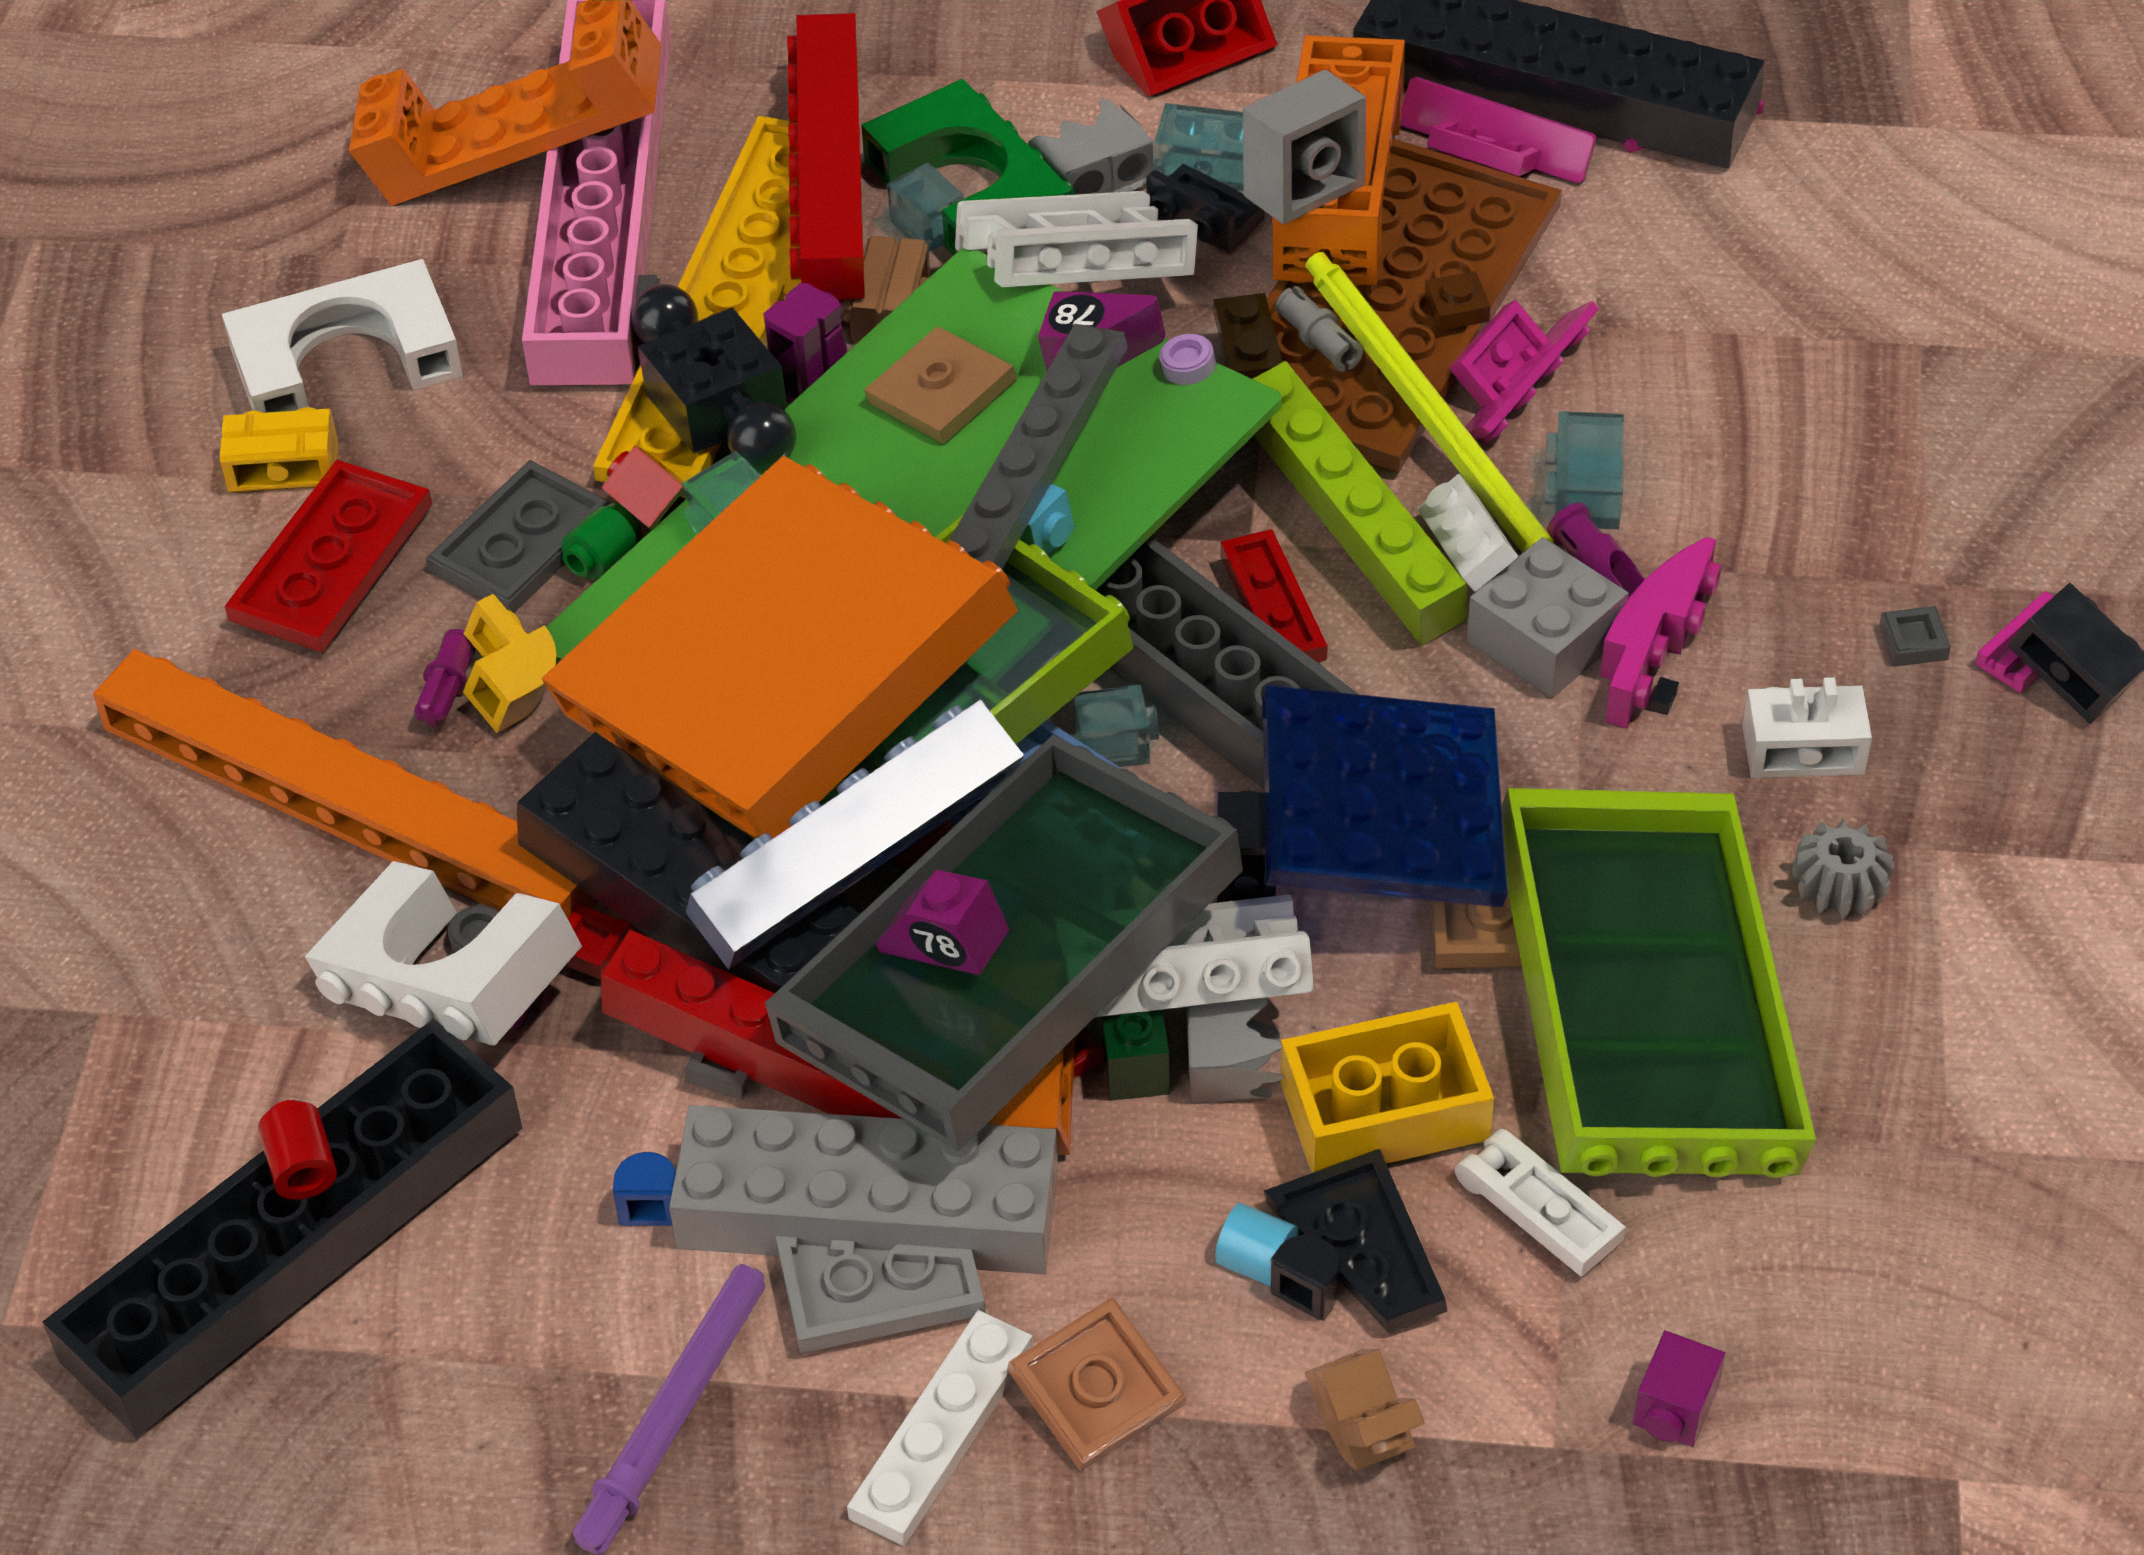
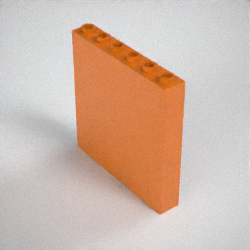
[541,456,1018,839]

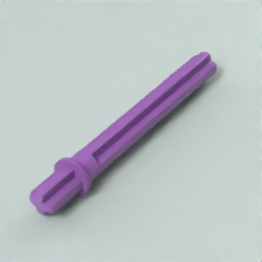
[573,1264,765,1555]

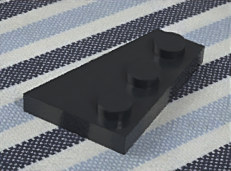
[1264,1149,1448,1333]

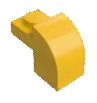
[463,594,557,733]

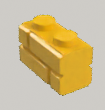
[219,407,339,492]

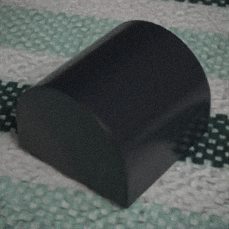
[1270,1235,1338,1321]

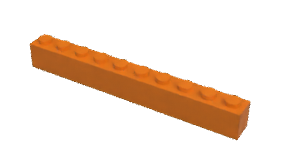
[93,649,599,919]

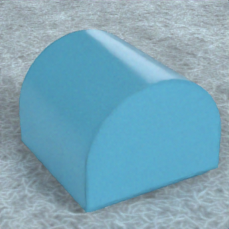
[1215,1202,1299,1286]

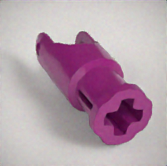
[1547,502,1645,597]

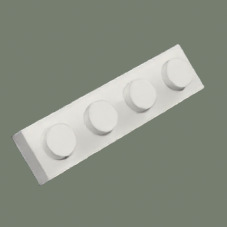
[847,1310,1033,1547]

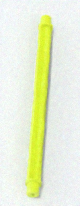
[1305,252,1553,553]

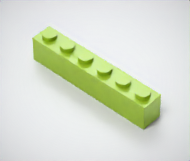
[1253,361,1468,646]

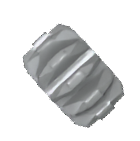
[1792,818,1895,920]

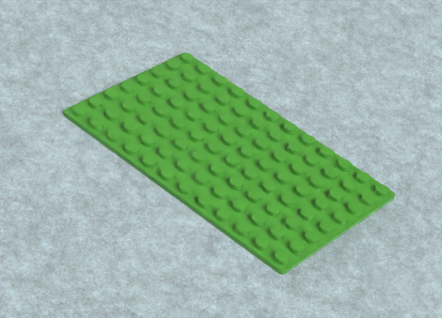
[546,248,1282,806]

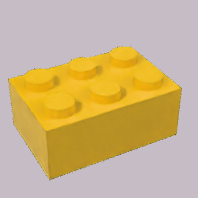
[1280,1001,1494,1173]

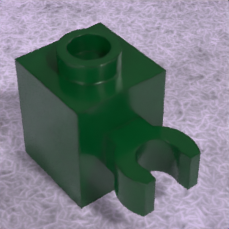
[1102,1009,1170,1101]

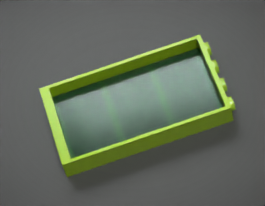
[1495,788,1816,1178]

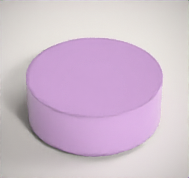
[1159,334,1216,385]

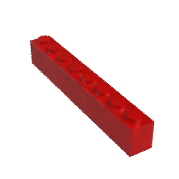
[787,13,865,299]

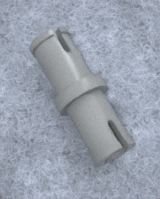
[1275,286,1363,372]

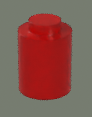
[258,1100,337,1200]

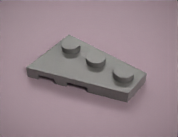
[775,1236,986,1354]

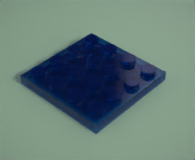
[1262,685,1508,908]

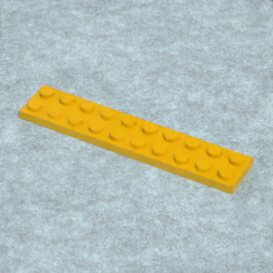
[593,116,800,491]

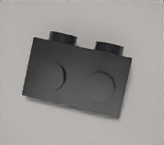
[1146,163,1265,253]

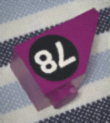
[1038,291,1166,371]
[876,869,1009,975]

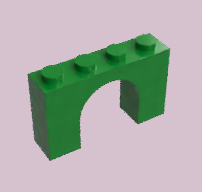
[861,78,1075,256]

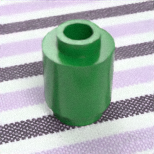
[561,503,641,580]

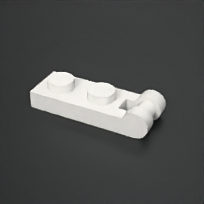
[1454,1129,1626,1277]

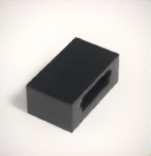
[1649,677,1679,715]

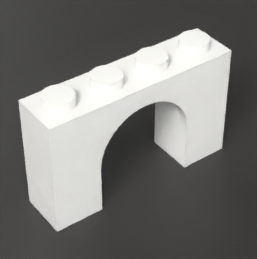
[222,259,463,413]
[304,861,582,1046]

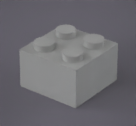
[1243,69,1366,225]
[1467,537,1629,699]

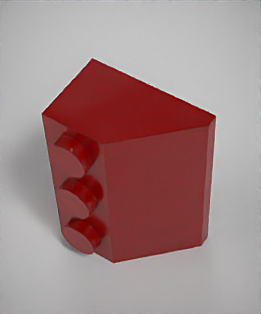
[1096,0,1278,97]

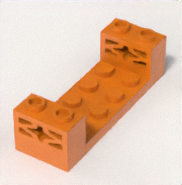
[349,0,662,206]
[1272,35,1405,286]

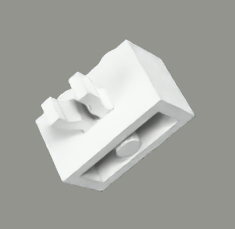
[1742,677,1872,778]

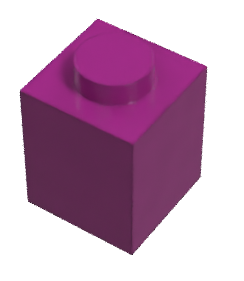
[1633,1330,1726,1447]

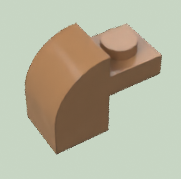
[1305,1349,1425,1471]

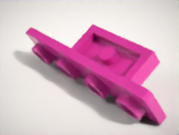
[1401,77,1597,183]
[1449,300,1599,443]

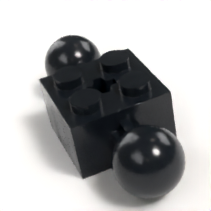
[631,284,796,471]

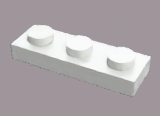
[1417,474,1519,592]

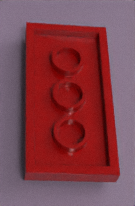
[224,459,432,653]

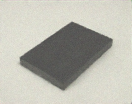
[426,460,612,613]

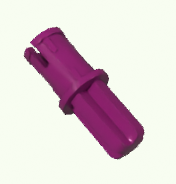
[414,629,477,727]

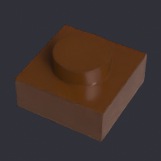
[1425,271,1491,331]

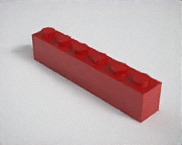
[601,929,956,1119]

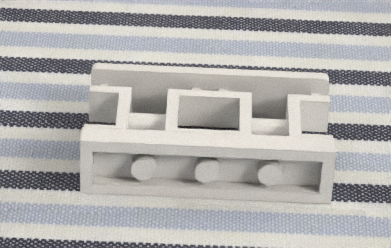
[955,191,1198,287]
[1055,895,1314,1017]

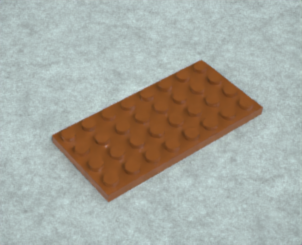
[1223,138,1562,473]

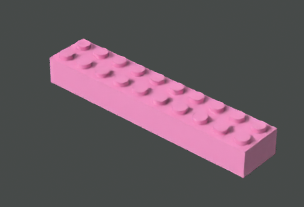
[522,0,671,385]

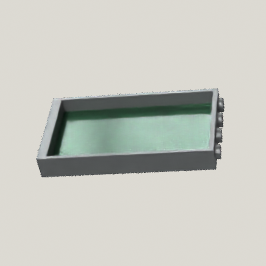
[765,735,1243,1152]

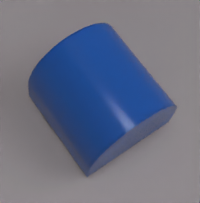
[613,1152,676,1226]

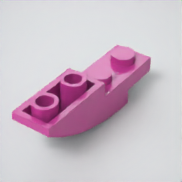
[1600,537,1722,728]

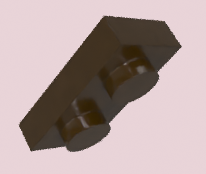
[1213,293,1283,379]

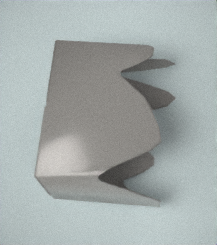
[1028,97,1153,195]
[1186,997,1285,1104]

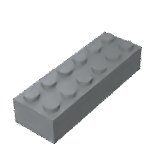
[669,1105,1058,1275]

